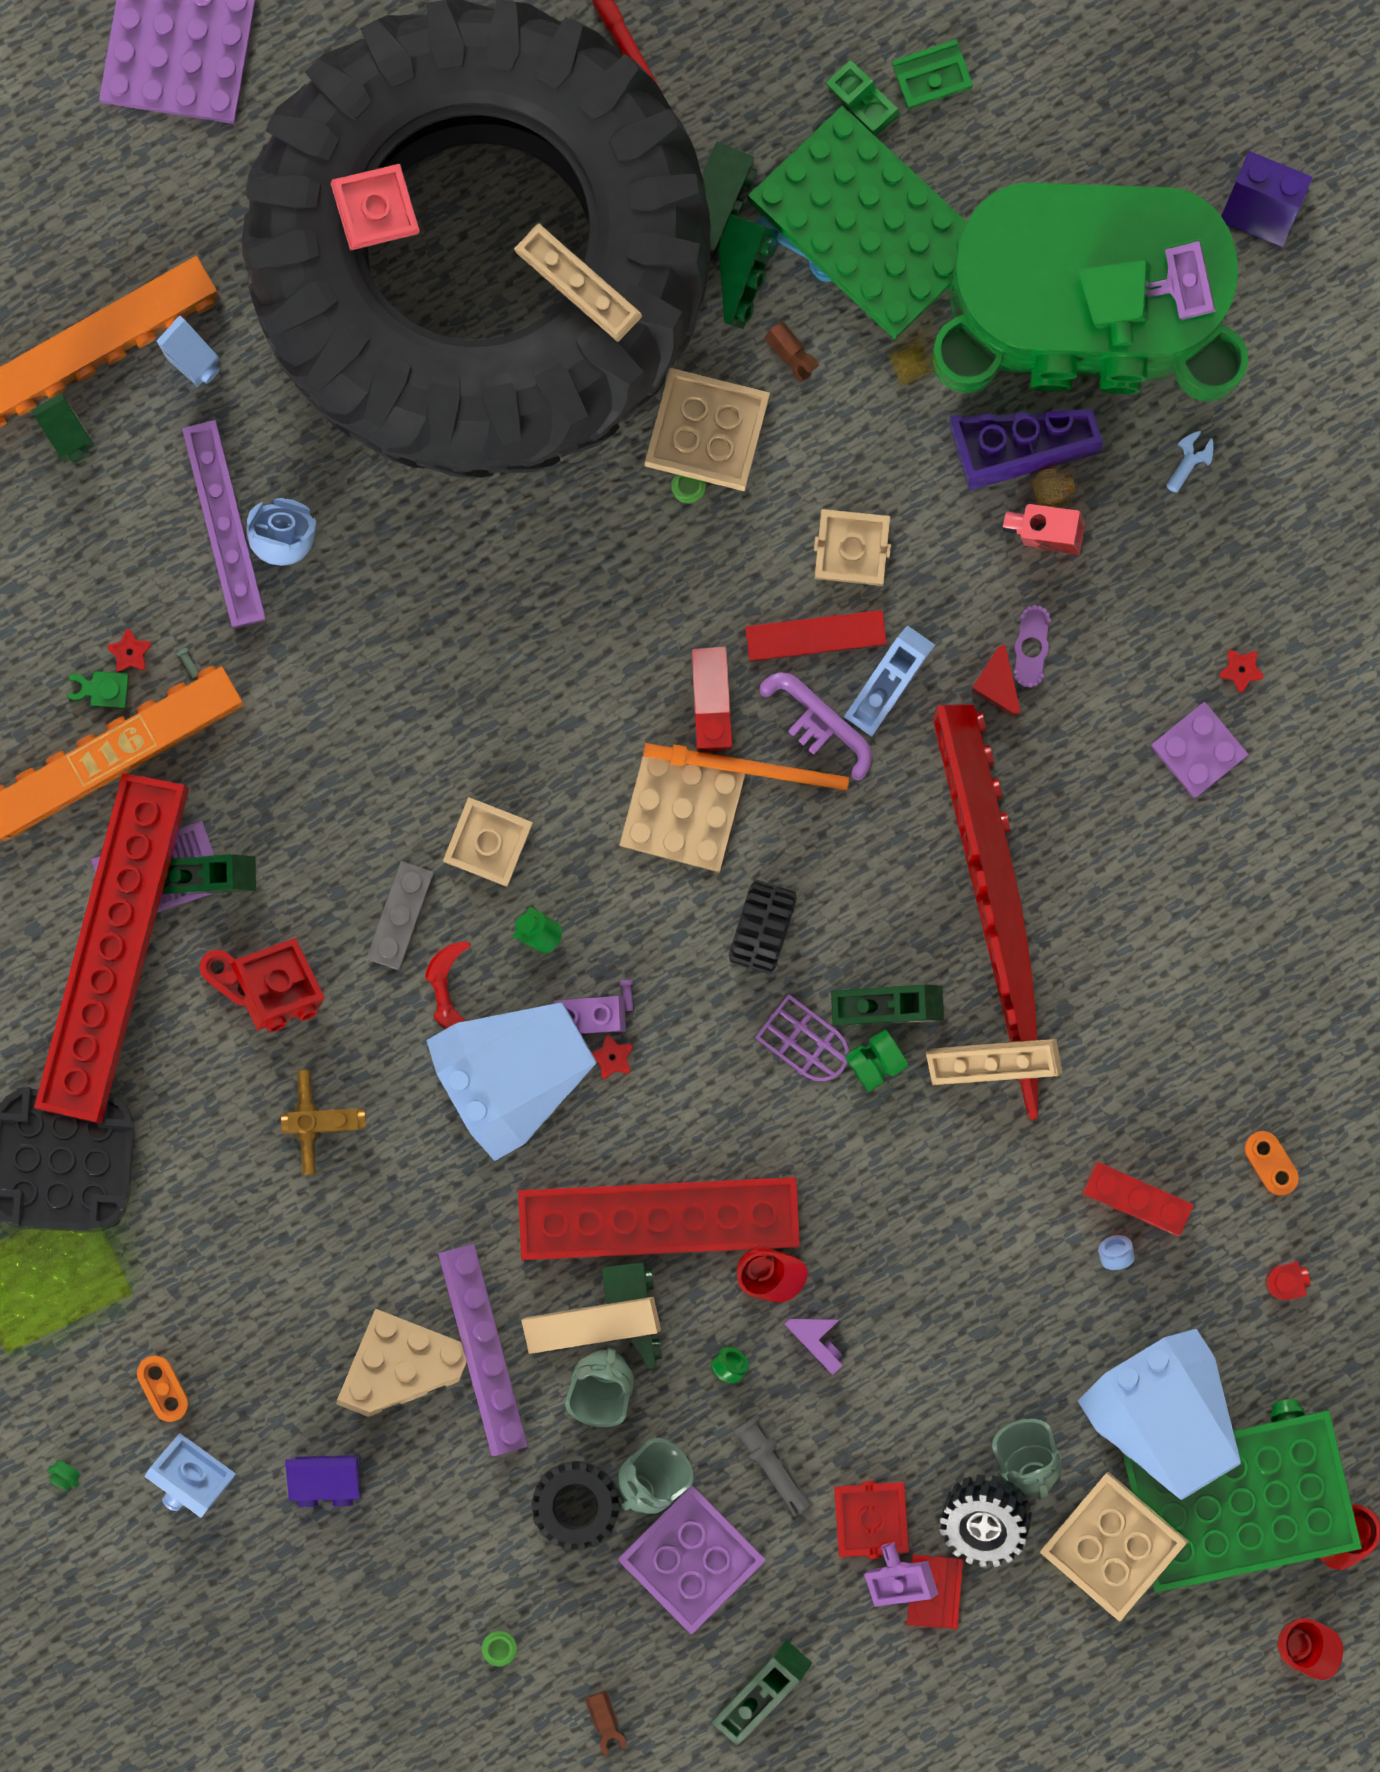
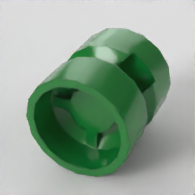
[844,1029,909,1093]

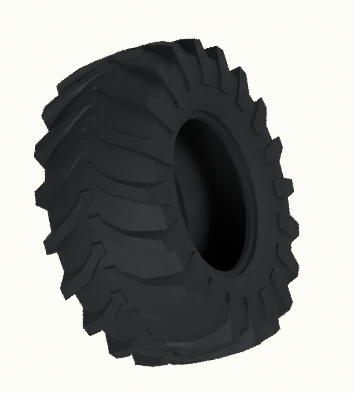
[242,0,711,478]

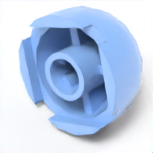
[247,498,316,566]

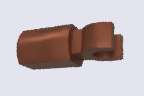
[764,322,819,382]
[584,1690,626,1756]

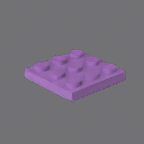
[617,1485,766,1635]

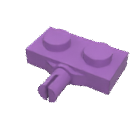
[1150,241,1216,320]
[864,1542,938,1607]

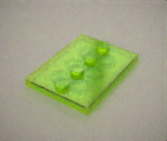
[0,1229,134,1353]

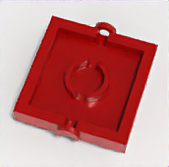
[834,1480,909,1559]

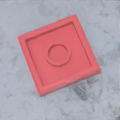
[330,164,420,250]

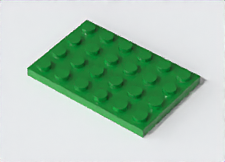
[747,106,967,340]
[1123,1410,1362,1593]

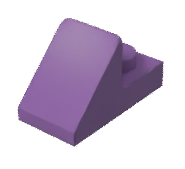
[784,1319,843,1375]

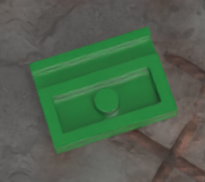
[892,39,973,110]

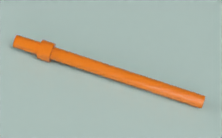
[643,743,849,791]

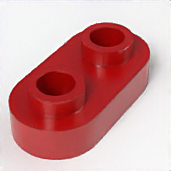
[199,950,245,1006]

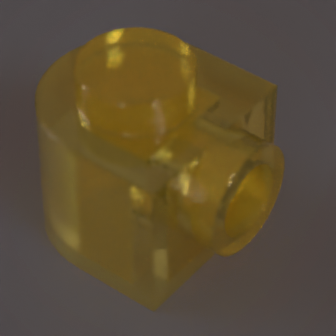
[1031,469,1075,507]

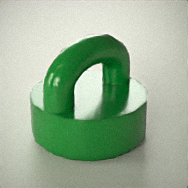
[710,1347,749,1384]

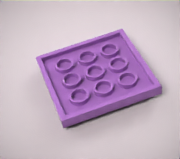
[99,0,256,124]

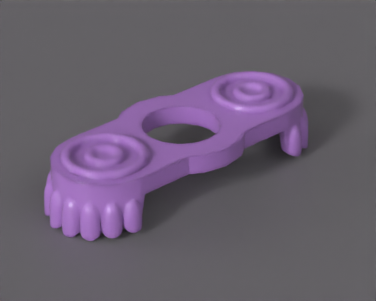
[1013,605,1051,688]

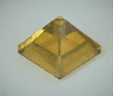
[888,341,932,386]

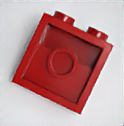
[231,938,325,1033]

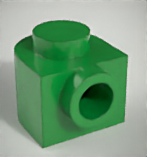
[512,906,562,953]

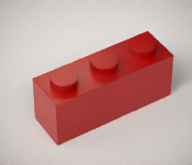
[1081,1162,1194,1237]

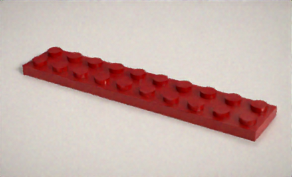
[34,773,190,1124]

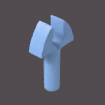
[1166,431,1213,492]

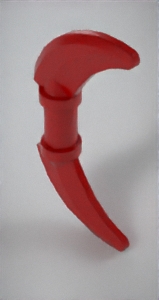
[425,941,471,1029]

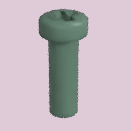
[176,647,199,679]

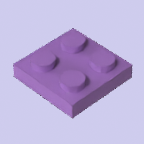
[1151,701,1249,799]

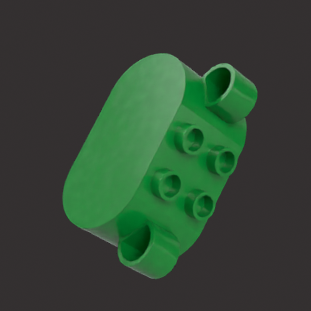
[931,182,1249,402]

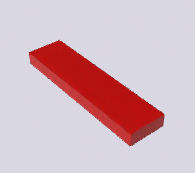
[745,610,886,662]

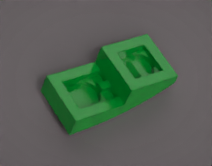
[826,60,900,136]

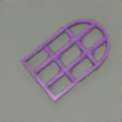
[755,994,849,1081]

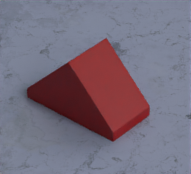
[971,645,1021,717]

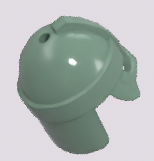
[565,1345,634,1427]
[992,1419,1062,1500]
[618,1438,694,1514]

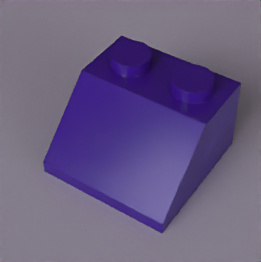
[1221,151,1312,248]
[285,1455,361,1507]

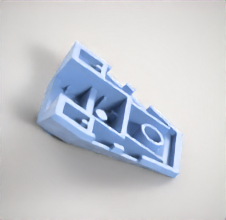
[426,1002,597,1161]
[1078,1329,1241,1500]

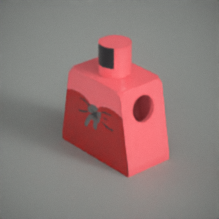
[1003,504,1086,556]

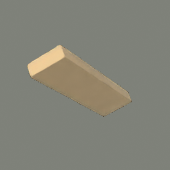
[514,223,642,342]
[926,1039,1063,1085]
[521,1297,661,1354]

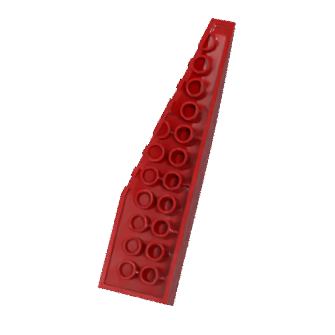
[932,705,1038,1120]

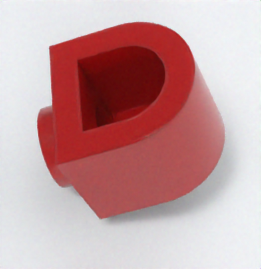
[1265,1261,1311,1300]

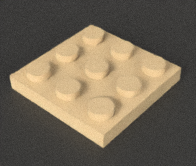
[645,368,770,491]
[619,757,745,873]
[1040,1472,1188,1622]

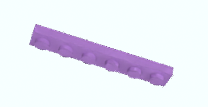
[182,420,266,629]
[438,1244,528,1456]

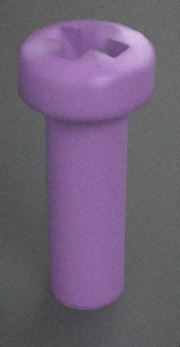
[619,980,633,1011]

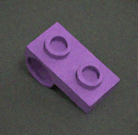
[554,996,626,1034]

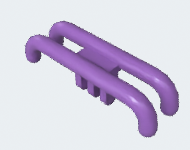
[759,672,873,781]

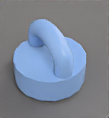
[1098,1235,1135,1270]

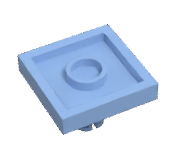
[144,1433,236,1518]

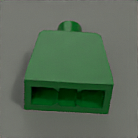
[1079,260,1151,346]

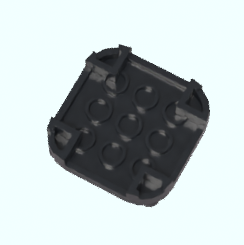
[0,1087,135,1233]

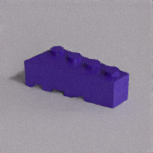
[949,409,1103,491]

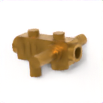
[281,1070,366,1175]

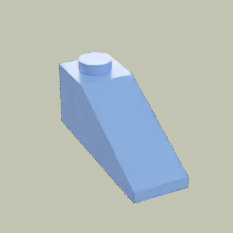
[157,316,221,387]
[844,626,935,737]

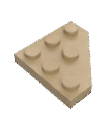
[336,1309,467,1417]

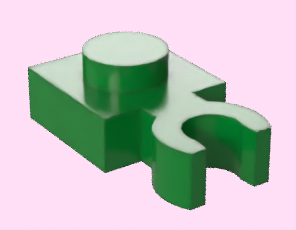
[67,671,129,709]

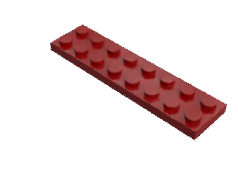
[518,1177,800,1260]

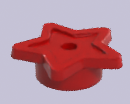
[107,629,152,673]
[1219,650,1264,693]
[591,1034,633,1079]

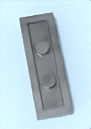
[366,861,434,971]

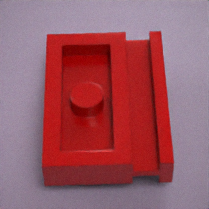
[906,1554,963,1629]

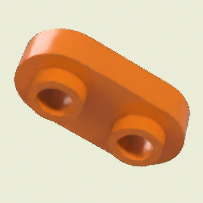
[1244,1131,1299,1196]
[137,1355,189,1422]

